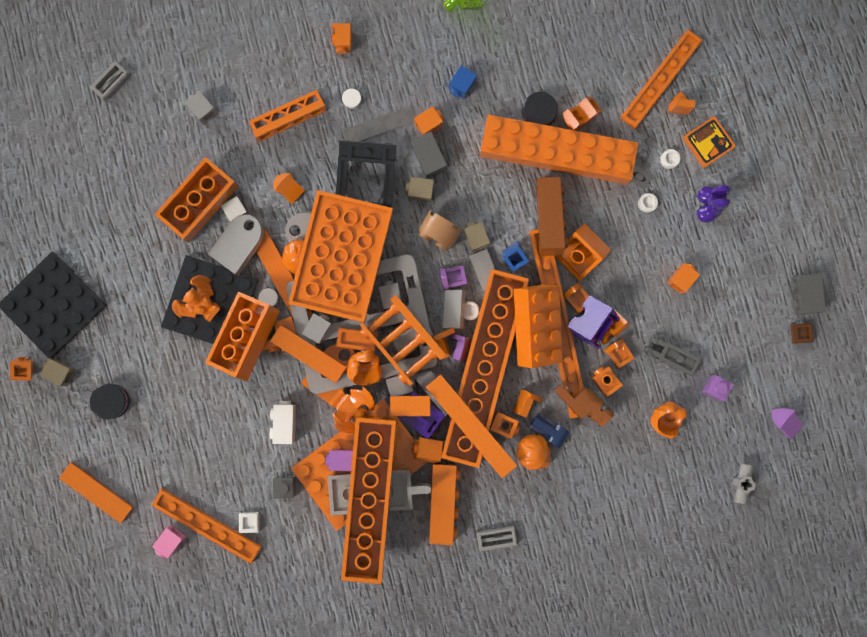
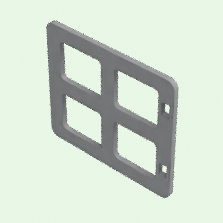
[286,255,437,394]

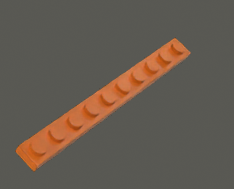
[529,229,588,419]

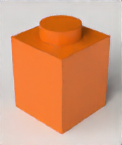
[414,106,444,135]
[666,263,700,294]
[411,437,443,463]

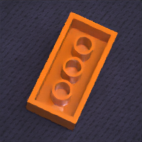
[154,157,239,243]
[514,284,563,369]
[205,292,280,381]

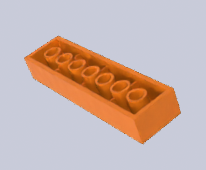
[480,115,638,184]
[341,417,397,584]

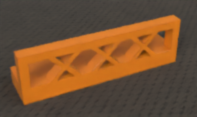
[249,90,327,142]

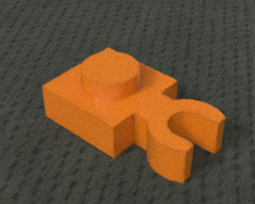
[600,310,630,345]

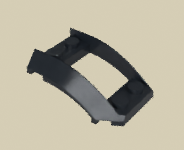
[335,140,397,208]

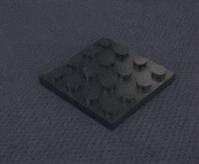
[0,252,107,359]
[161,255,259,344]

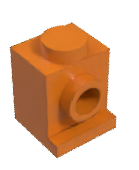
[331,23,352,54]
[10,357,34,380]
[591,366,623,397]
[489,412,520,439]

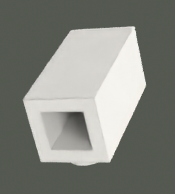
[269,401,296,444]

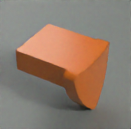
[667,92,696,114]
[273,173,305,204]
[563,283,589,314]
[433,327,455,359]
[603,338,635,369]
[512,390,543,418]

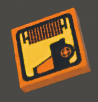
[682,116,736,169]

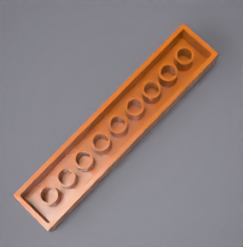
[441,269,529,468]

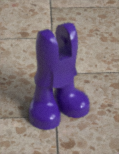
[697,185,730,223]

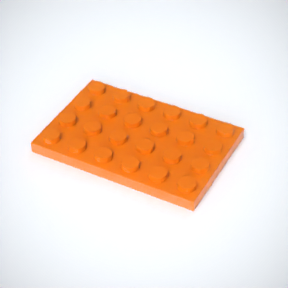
[288,190,394,323]
[291,399,427,531]

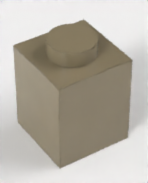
[405,177,434,202]
[463,221,490,253]
[40,358,76,386]

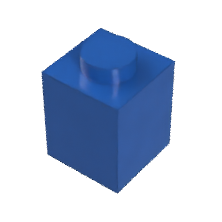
[449,65,477,99]
[502,241,529,272]

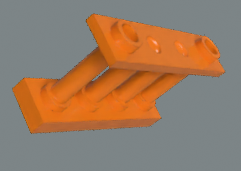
[360,295,446,385]

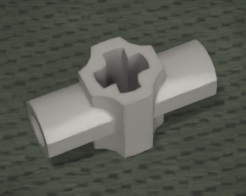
[732,463,756,505]

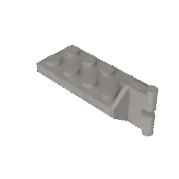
[328,469,431,516]

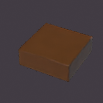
[790,323,814,344]

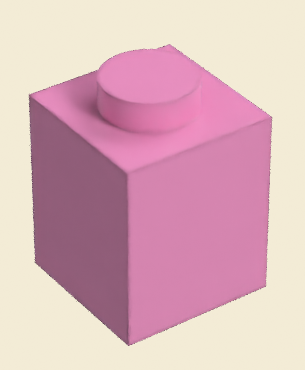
[152,525,187,559]

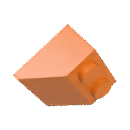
[555,223,611,281]

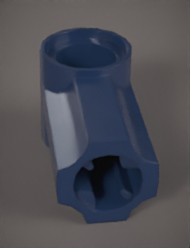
[529,413,571,448]

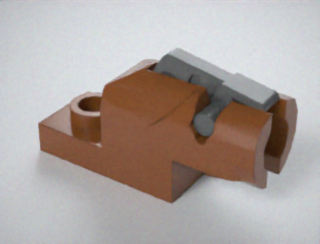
[553,385,615,427]

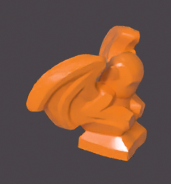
[172,275,220,322]
[329,387,375,433]

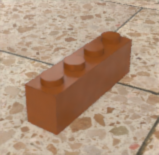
[536,177,568,256]

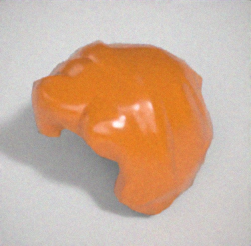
[282,239,304,276]
[347,350,382,386]
[650,402,687,439]
[516,434,552,471]

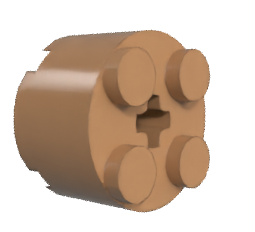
[418,210,463,251]

